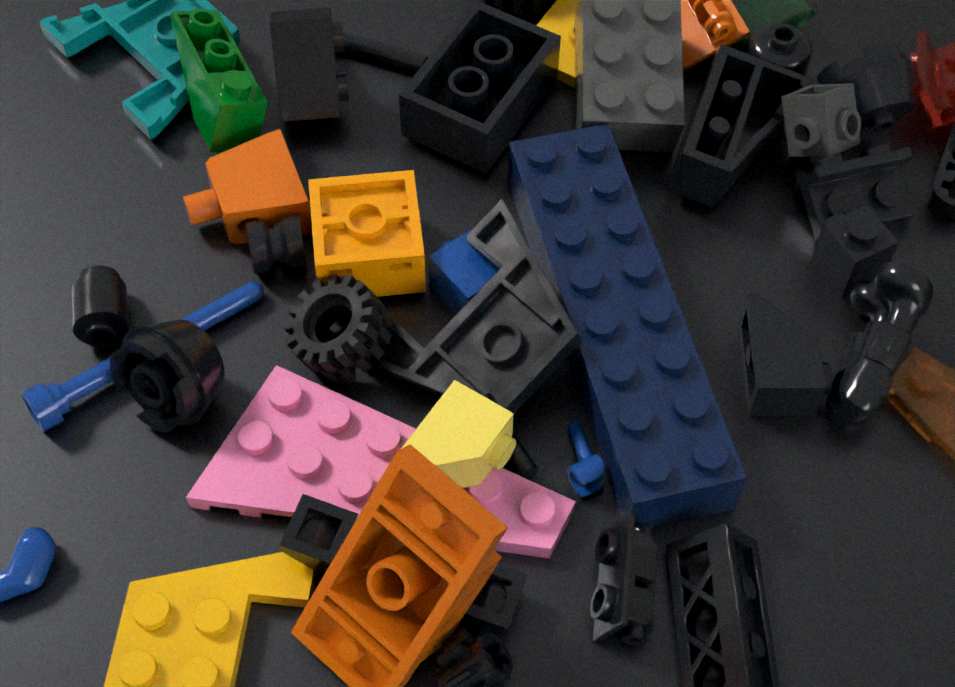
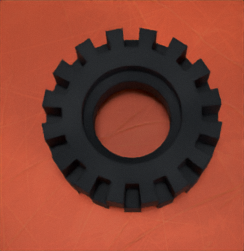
[284,274,392,382]

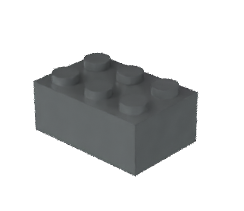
[575,0,685,153]

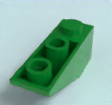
[171,9,268,152]

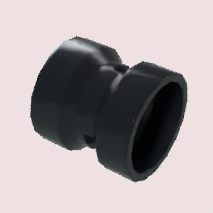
[246,214,307,274]

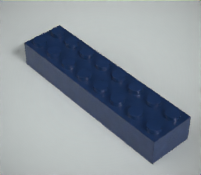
[508,123,747,528]

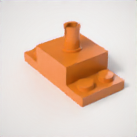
[291,444,509,687]

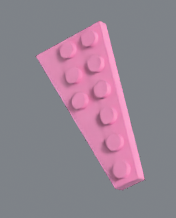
[186,365,576,559]

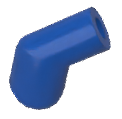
[0,527,56,603]

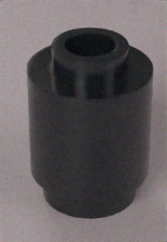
[72,265,129,348]

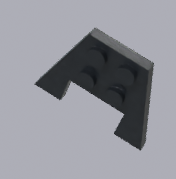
[367,199,582,413]

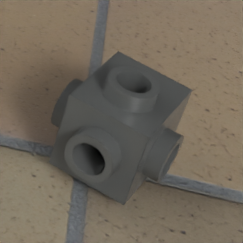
[781,83,861,163]

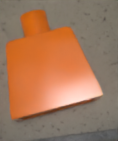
[183,129,312,245]

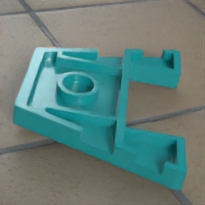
[39,0,241,140]

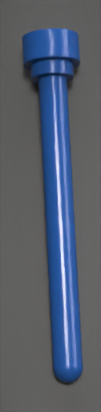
[21,281,264,432]

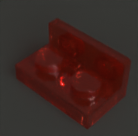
[910,30,955,128]

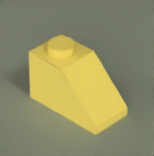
[387,380,516,488]

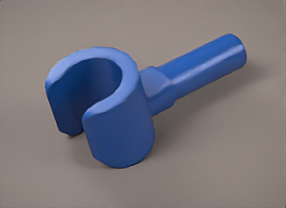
[567,421,604,498]

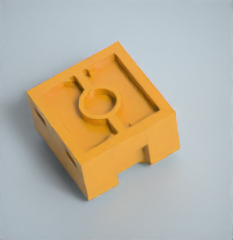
[308,170,426,297]

